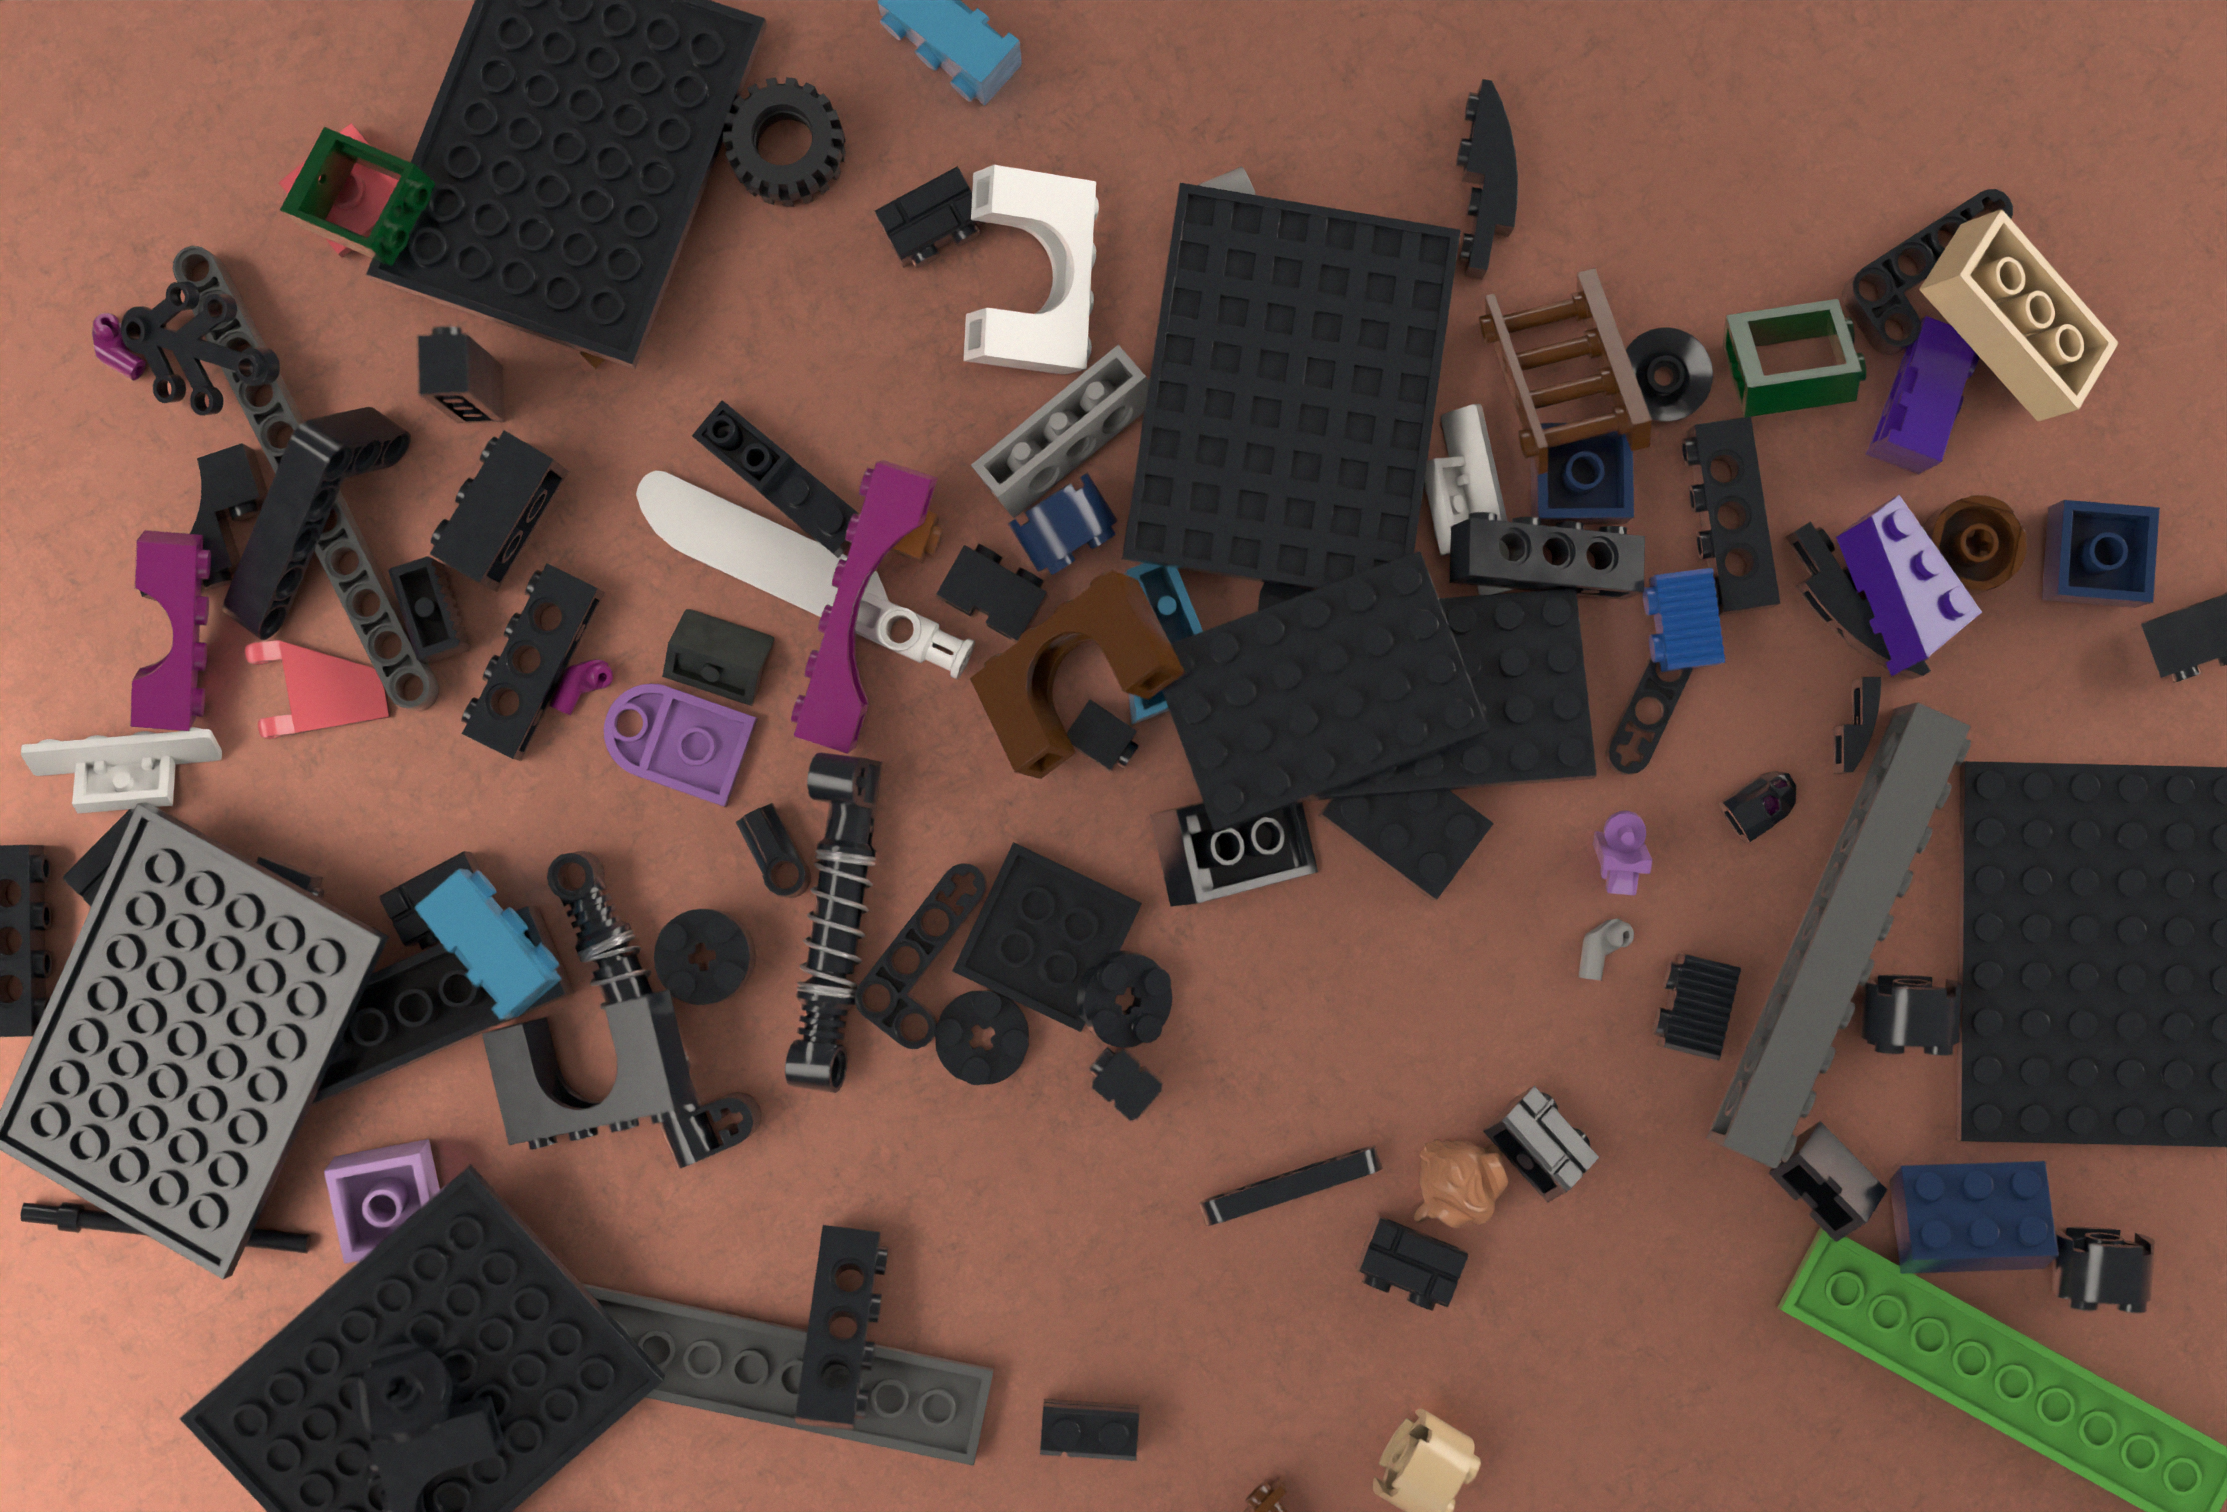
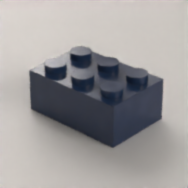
[1889,1161,2058,1274]

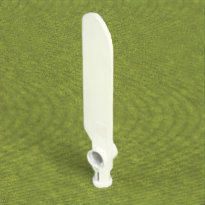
[636,470,975,679]

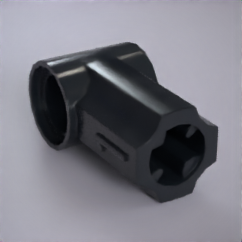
[736,803,811,898]

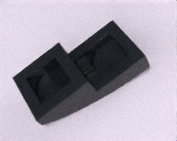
[1833,677,1881,774]

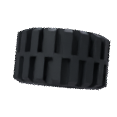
[723,77,846,207]

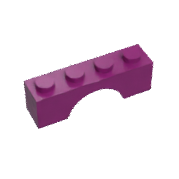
[130,530,211,731]

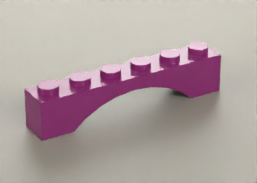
[791,460,938,754]

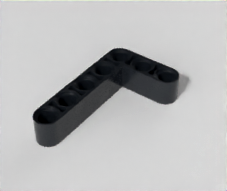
[222,407,411,640]

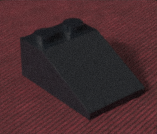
[1149,802,1318,907]

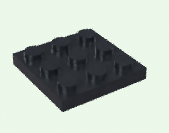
[952,842,1142,1032]

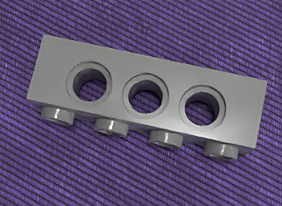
[971,345,1149,518]

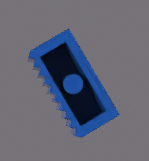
[1643,568,1725,672]

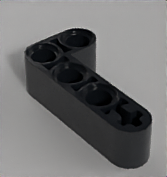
[1842,189,2013,355]
[855,863,987,1049]

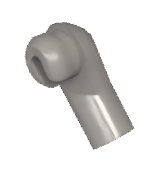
[1578,919,1634,981]

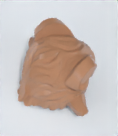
[1413,1139,1508,1228]

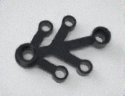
[121,282,280,416]

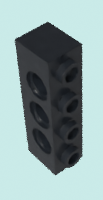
[1682,417,1781,616]
[1449,512,1645,600]
[461,563,605,761]
[0,845,52,1037]
[795,1225,888,1431]

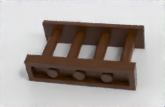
[1479,268,1652,475]

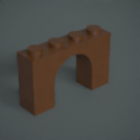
[970,570,1185,779]

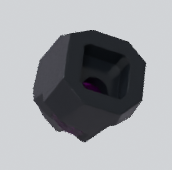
[1718,771,1797,843]

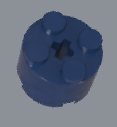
[1008,472,1118,575]

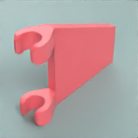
[245,640,390,739]

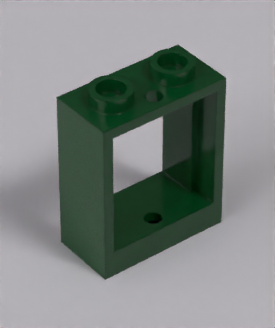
[280,127,436,266]
[1722,299,1867,418]

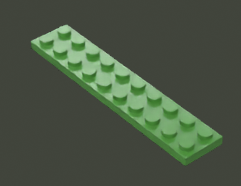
[1777,1227,2227,1512]

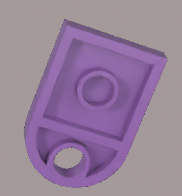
[604,684,758,807]

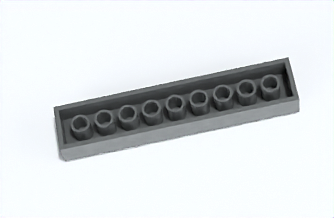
[1706,702,1971,1169]

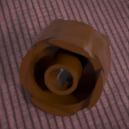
[1923,495,2027,595]

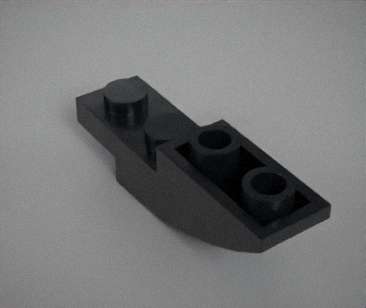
[1456,79,1518,279]
[692,400,860,558]
[1786,522,1931,679]

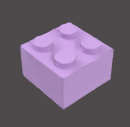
[324,1139,440,1264]

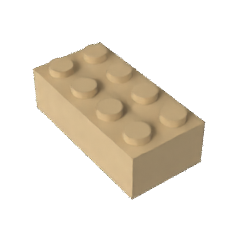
[1919,209,2119,421]

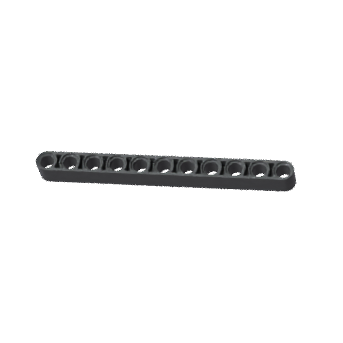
[173,246,439,711]

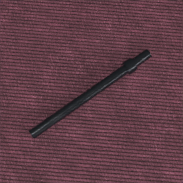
[20,1202,311,1254]

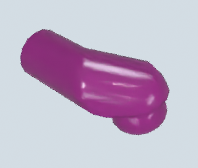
[92,313,146,381]
[549,659,613,715]

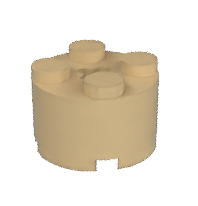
[1373,1409,1481,1512]

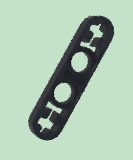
[1605,655,1693,775]
[1199,1145,1383,1226]

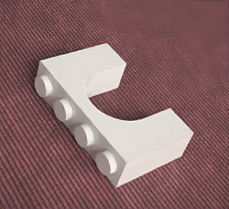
[963,165,1099,375]

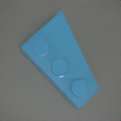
[415,869,562,1020]

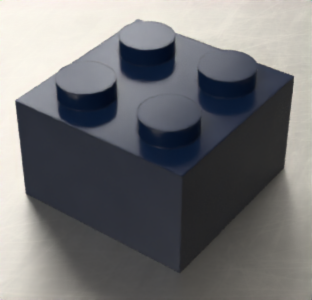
[1530,423,1634,525]
[2042,500,2160,608]

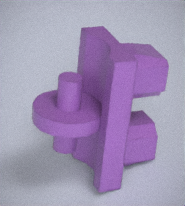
[1593,811,1652,895]

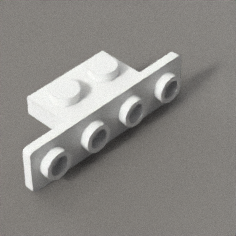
[1424,404,1513,595]
[21,727,222,814]

